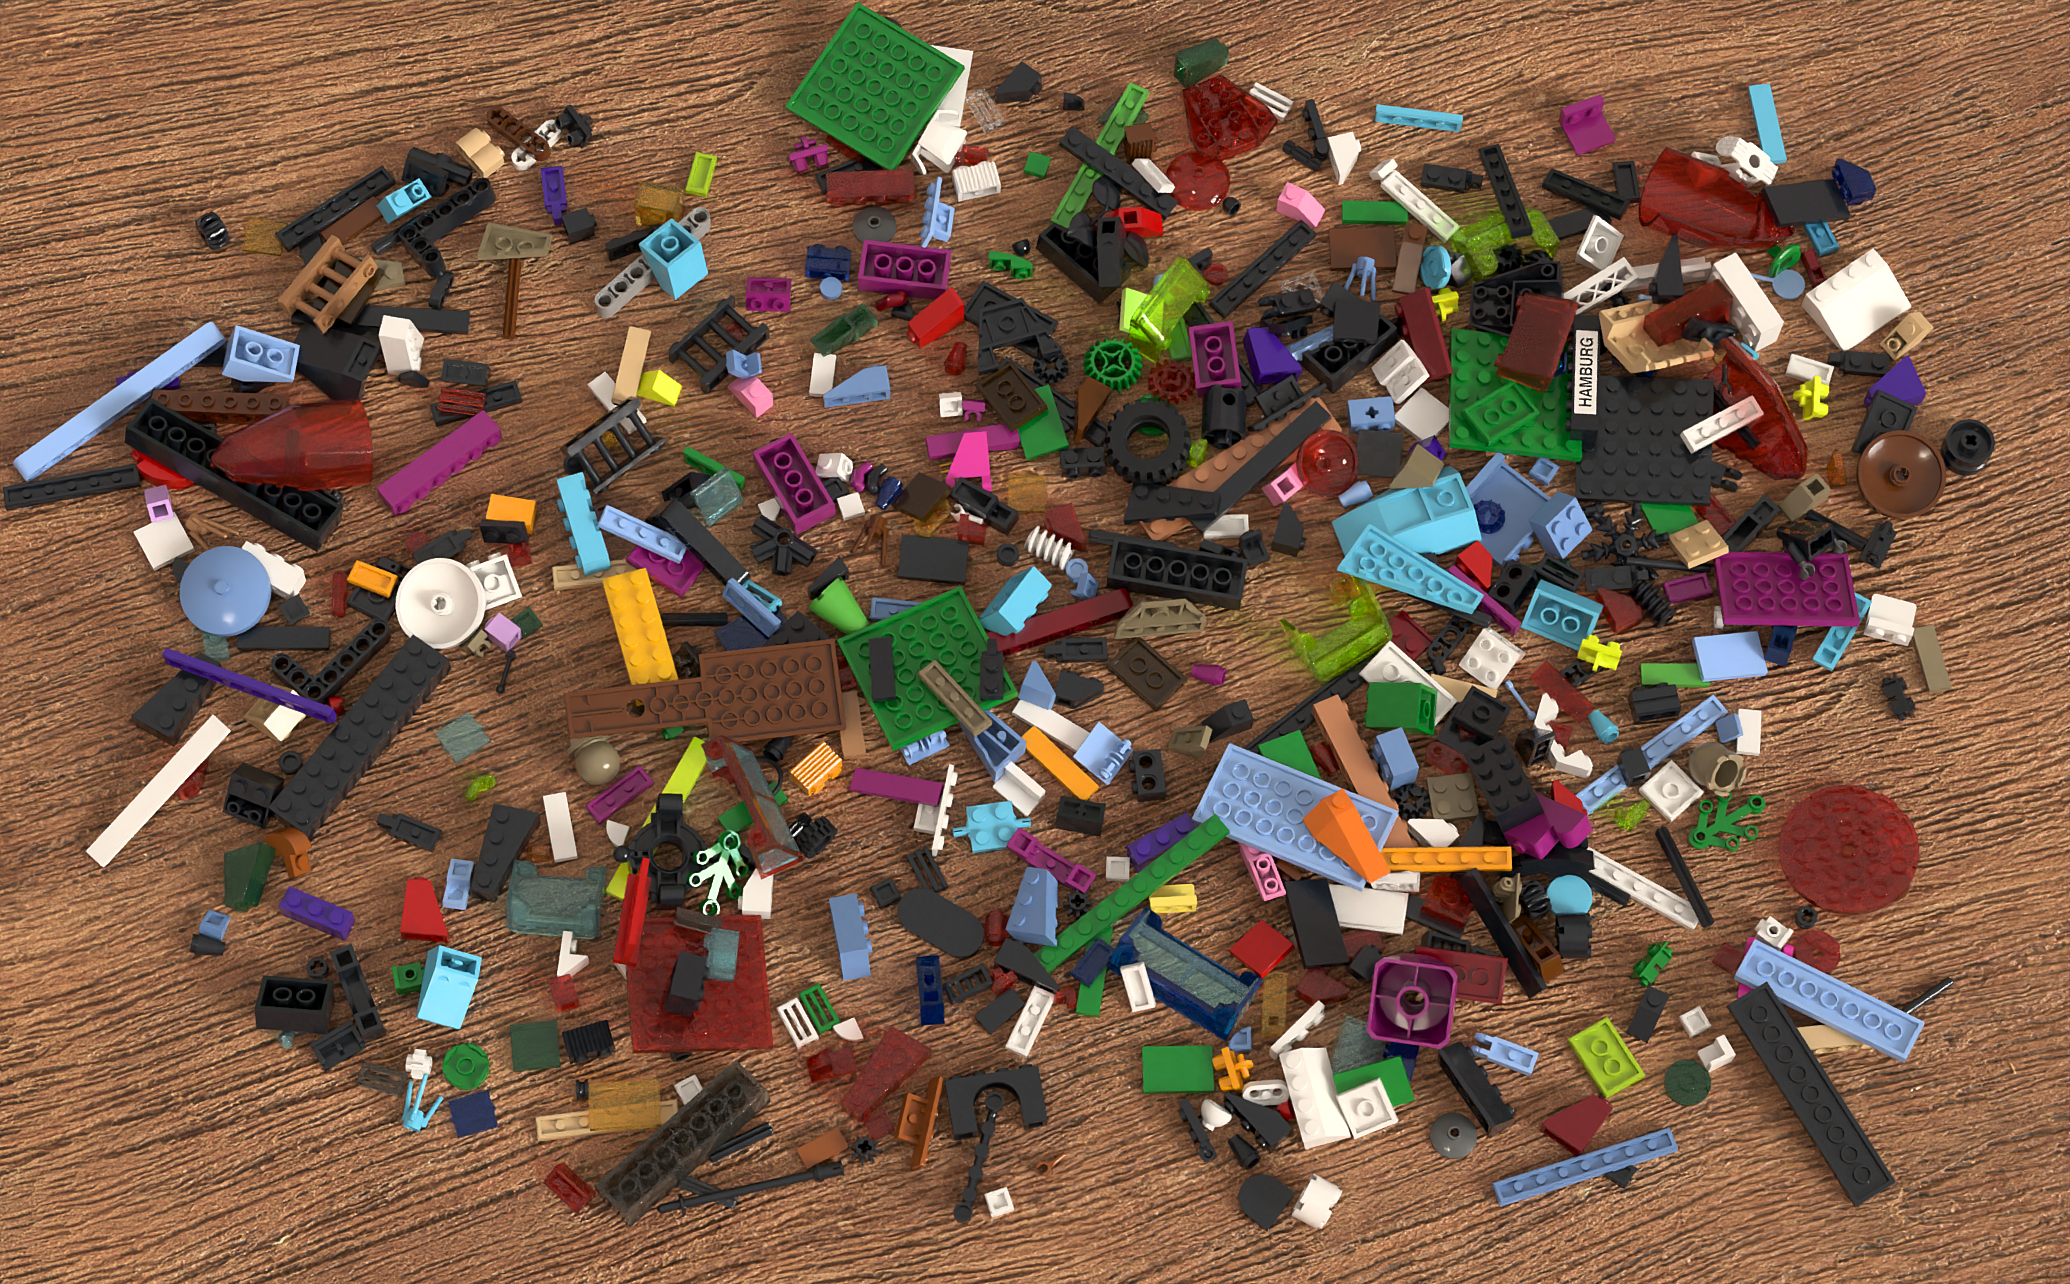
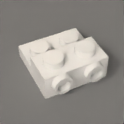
[466,552,522,610]

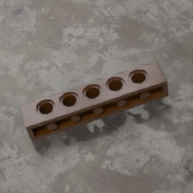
[152,389,291,426]

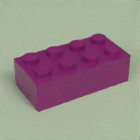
[858,240,951,300]
[752,433,835,535]

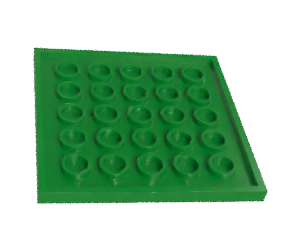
[785,2,965,174]
[1449,328,1582,462]
[837,586,1018,751]

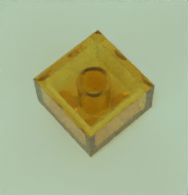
[634,181,685,227]

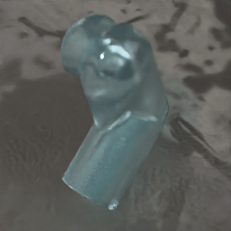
[278,1031,306,1049]

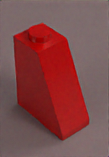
[906,287,964,349]
[400,877,449,943]

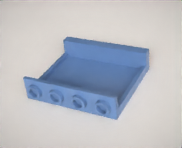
[1466,453,1550,569]

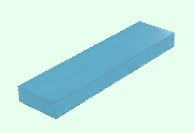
[1748,83,1787,164]
[1374,104,1463,132]

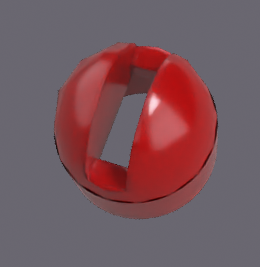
[328,696,345,715]
[1276,1101,1295,1121]

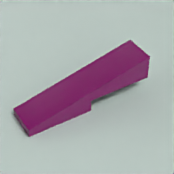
[925,423,1020,459]

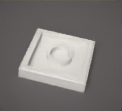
[1395,387,1449,441]
[134,512,195,571]
[1638,760,1704,823]
[1336,1077,1398,1139]

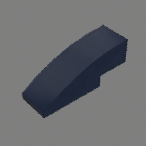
[1764,625,1798,667]

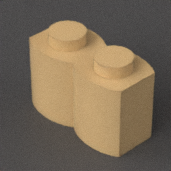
[456,128,505,178]

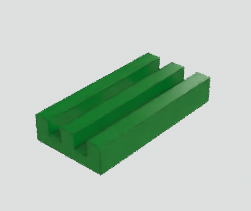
[798,983,841,1035]

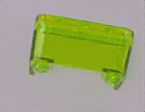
[1128,256,1210,364]
[1279,576,1393,682]

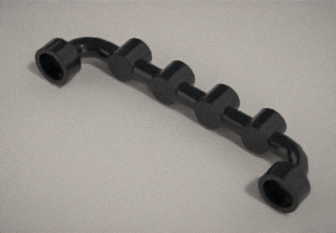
[953,1092,1004,1224]

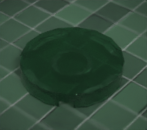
[1664,1059,1711,1106]

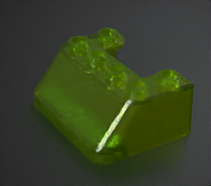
[1451,204,1560,283]

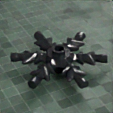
[1581,502,1670,580]

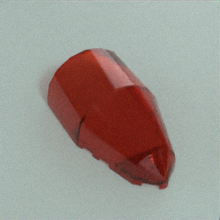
[1638,147,1796,250]
[1703,336,1809,480]
[210,398,373,491]

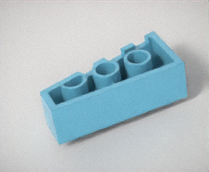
[557,472,611,576]

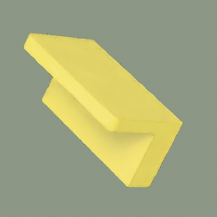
[1148,884,1197,914]

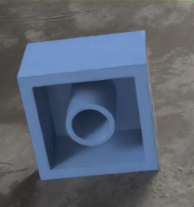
[1528,491,1593,559]
[1371,727,1419,792]

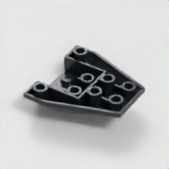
[1469,261,1564,346]
[293,322,383,411]

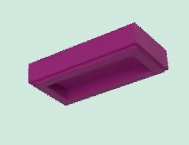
[1662,572,1712,605]

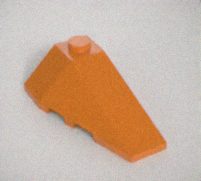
[1303,789,1390,884]

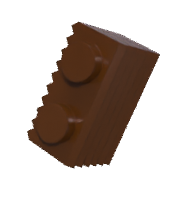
[1123,122,1158,164]

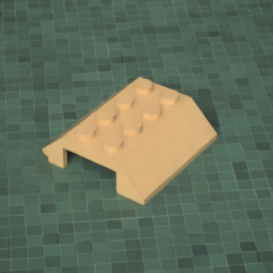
[1599,299,1714,373]

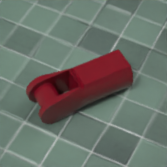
[1800,249,1827,289]

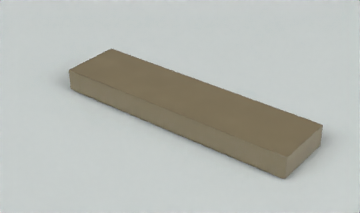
[917,660,992,738]

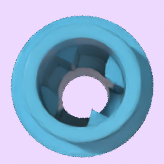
[1588,710,1619,744]

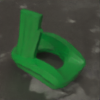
[1763,241,1801,278]

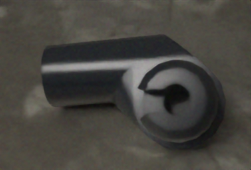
[865,463,888,495]

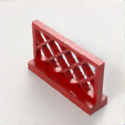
[613,857,651,967]

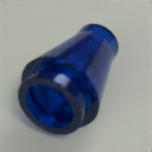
[874,476,903,511]

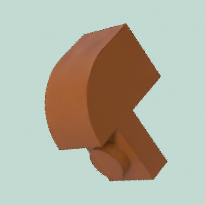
[265,827,312,878]

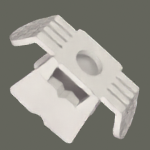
[912,110,967,176]
[1714,136,1778,191]

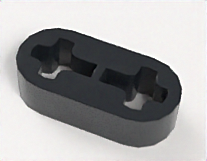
[428,270,455,310]

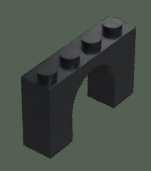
[945,1064,1048,1141]

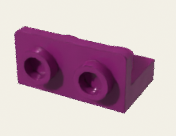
[746,277,792,312]

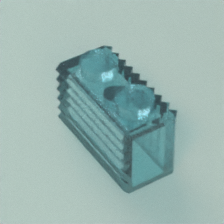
[703,928,740,982]

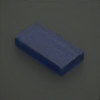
[1070,937,1117,988]

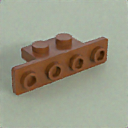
[894,1076,944,1169]

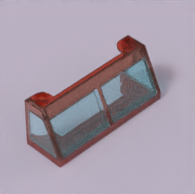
[701,735,804,880]

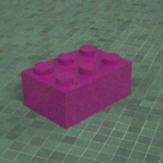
[1189,321,1242,398]

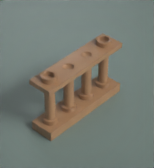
[277,235,378,334]

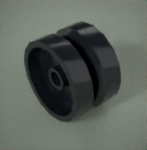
[1940,419,1995,476]

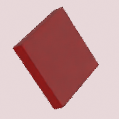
[1229,919,1295,979]

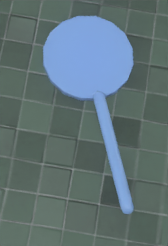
[1750,269,1805,300]

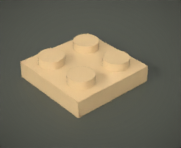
[1668,520,1729,569]

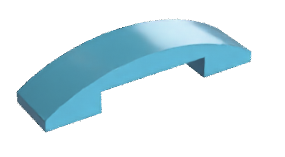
[1812,592,1872,671]

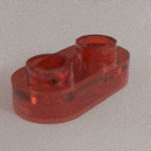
[1425,742,1468,775]

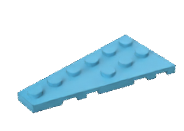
[1337,523,1484,614]

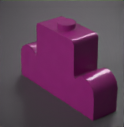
[1503,792,1593,860]

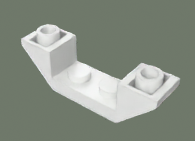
[1532,693,1593,779]

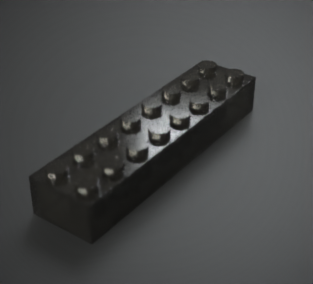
[595,1060,771,1227]

